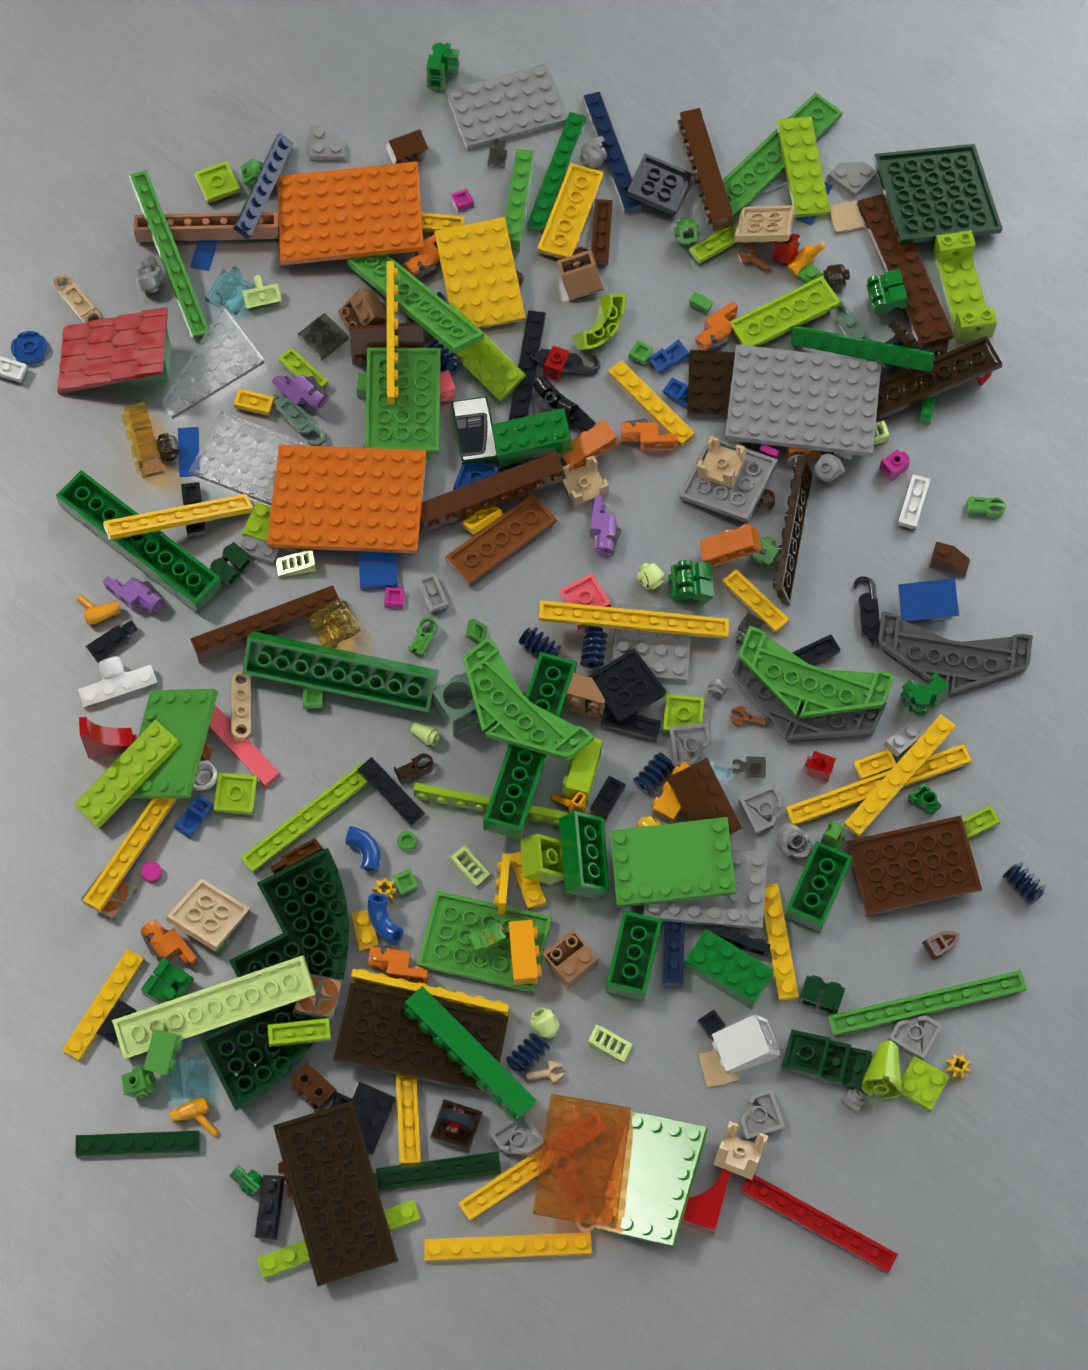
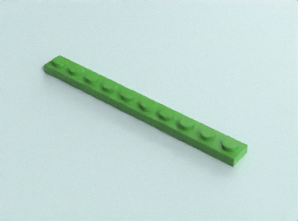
[129,170,210,339]
[828,970,1027,1037]

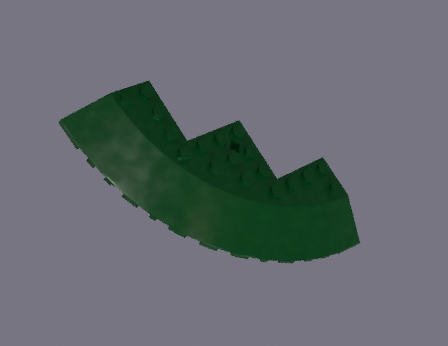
[200,848,349,1111]

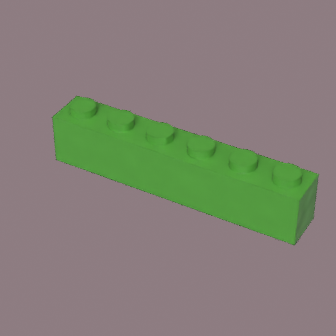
[505,149,534,252]

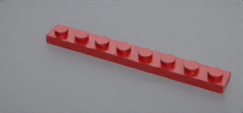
[740,1174,898,1274]

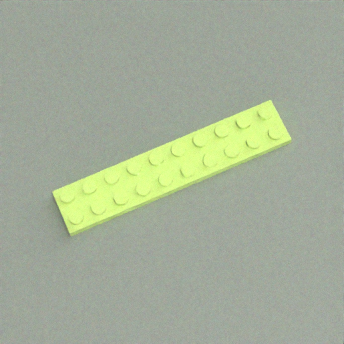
[112,956,316,1059]

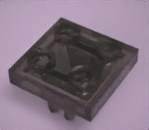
[297,313,349,360]

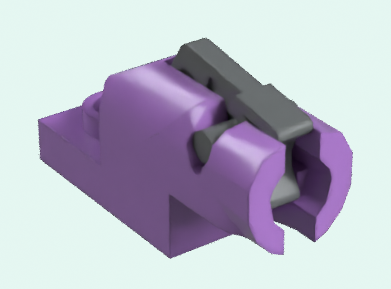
[272,375,329,409]
[590,495,621,556]
[103,576,164,614]

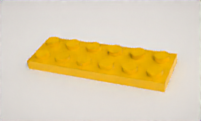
[537,163,604,259]

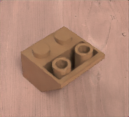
[557,250,604,301]
[338,288,387,333]
[566,673,605,718]
[542,929,599,990]

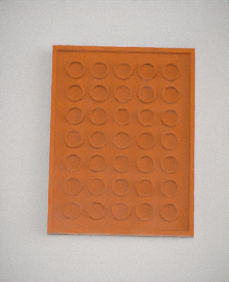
[277,162,424,265]
[267,444,427,554]

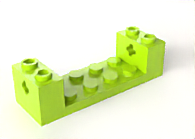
[933,230,997,342]

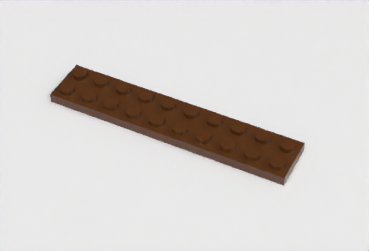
[857,194,954,347]

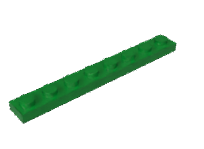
[527,112,586,233]
[791,326,935,372]

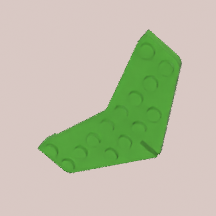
[739,625,895,719]
[463,637,594,760]

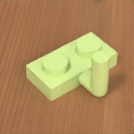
[242,275,282,309]

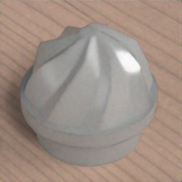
[708,678,727,697]

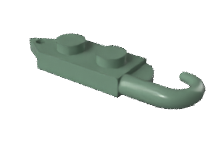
[827,299,871,340]
[274,395,326,446]

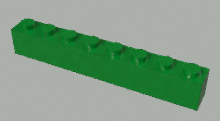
[404,986,537,1123]

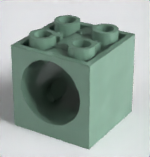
[432,673,479,736]

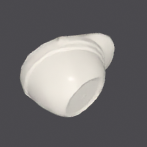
[193,760,217,790]

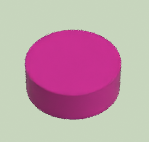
[141,861,162,882]

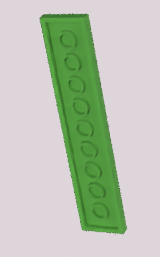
[700,92,842,218]
[347,255,484,354]

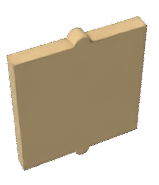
[829,201,864,233]
[698,1048,739,1088]

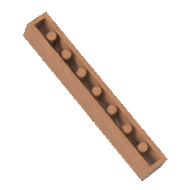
[134,212,279,242]

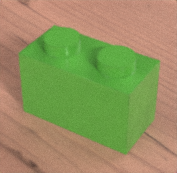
[143,1029,183,1075]

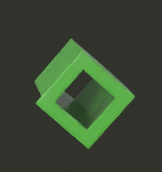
[689,292,713,315]

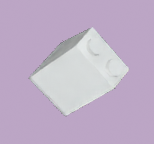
[712,1015,782,1073]

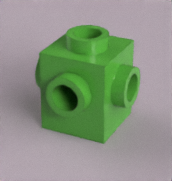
[241,158,263,188]
[673,217,700,244]
[751,536,779,565]
[121,1067,156,1098]

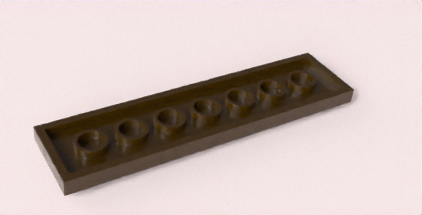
[876,336,1003,421]
[773,456,813,606]

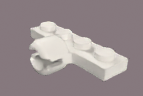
[77,657,157,708]

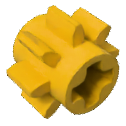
[372,877,397,901]
[946,1054,971,1080]

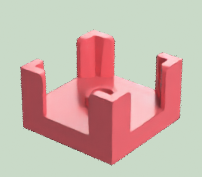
[559,573,611,629]

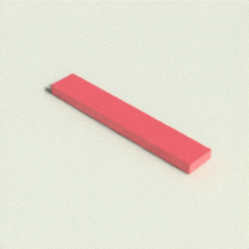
[209,705,280,787]

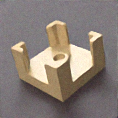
[697,436,746,488]
[561,455,609,508]
[713,1121,768,1180]

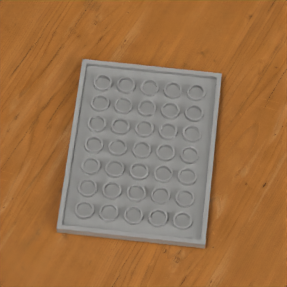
[725,344,881,457]

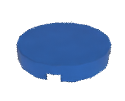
[11,331,48,365]

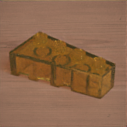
[122,402,164,479]

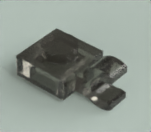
[735,613,764,646]

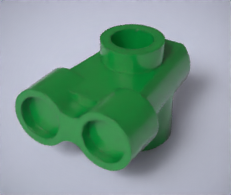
[908,783,941,815]
[229,1164,263,1195]

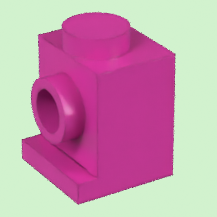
[879,449,910,481]

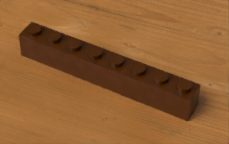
[677,108,734,231]
[421,451,566,530]
[190,585,341,664]

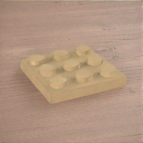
[734,206,796,243]
[166,878,250,951]

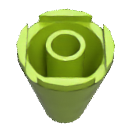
[861,1040,902,1100]

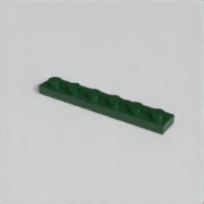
[75,1131,200,1157]
[376,1151,501,1191]

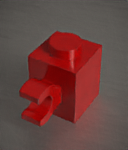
[773,233,800,264]
[804,751,836,782]

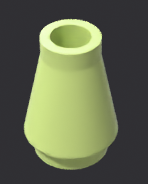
[411,723,441,746]

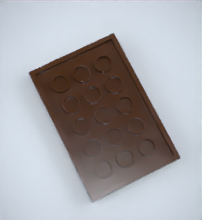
[846,815,982,917]

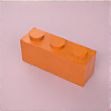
[561,420,620,470]
[700,524,762,567]

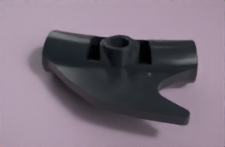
[533,376,579,419]

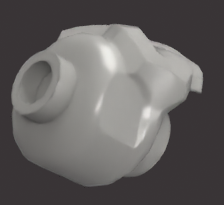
[580,136,607,169]
[136,255,164,293]
[814,453,845,482]
[776,823,812,860]

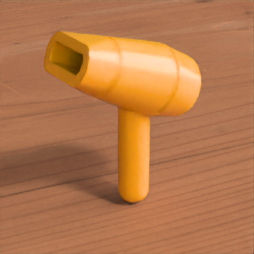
[786,242,825,277]
[76,595,121,625]
[551,792,587,814]
[169,1096,219,1137]

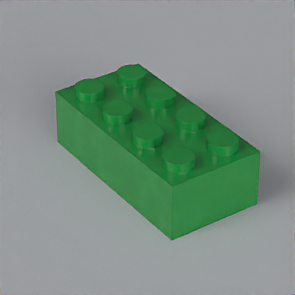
[492,408,573,467]
[559,811,610,899]
[784,841,853,932]
[605,911,663,1001]
[684,929,774,1009]

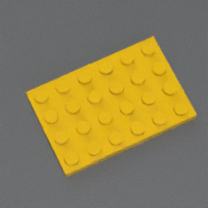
[434,217,526,329]

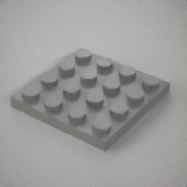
[679,437,778,523]
[612,603,693,683]

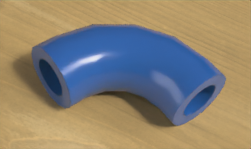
[346,826,381,873]
[368,893,403,945]

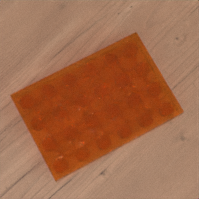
[532,1093,631,1228]

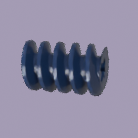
[426,338,463,376]
[580,626,608,668]
[518,627,561,658]
[633,752,675,794]
[1002,862,1046,906]
[506,1033,551,1078]

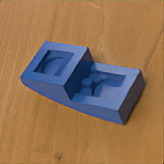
[648,339,690,373]
[663,377,688,409]
[174,795,214,839]

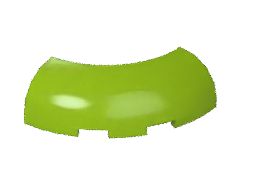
[572,293,626,350]

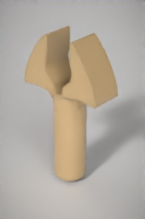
[525,1061,564,1085]

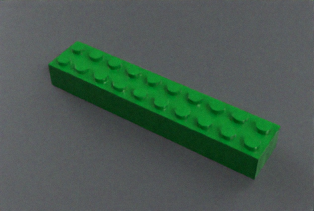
[56,470,223,613]
[242,631,439,713]
[483,652,577,840]

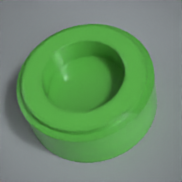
[397,831,417,852]

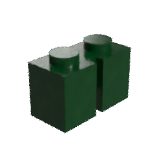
[210,542,254,588]
[798,975,845,1015]

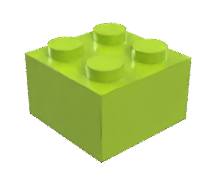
[520,833,564,885]

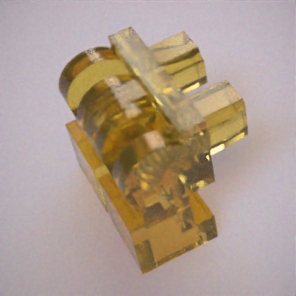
[308,600,361,648]

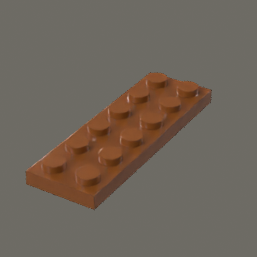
[445,493,556,586]

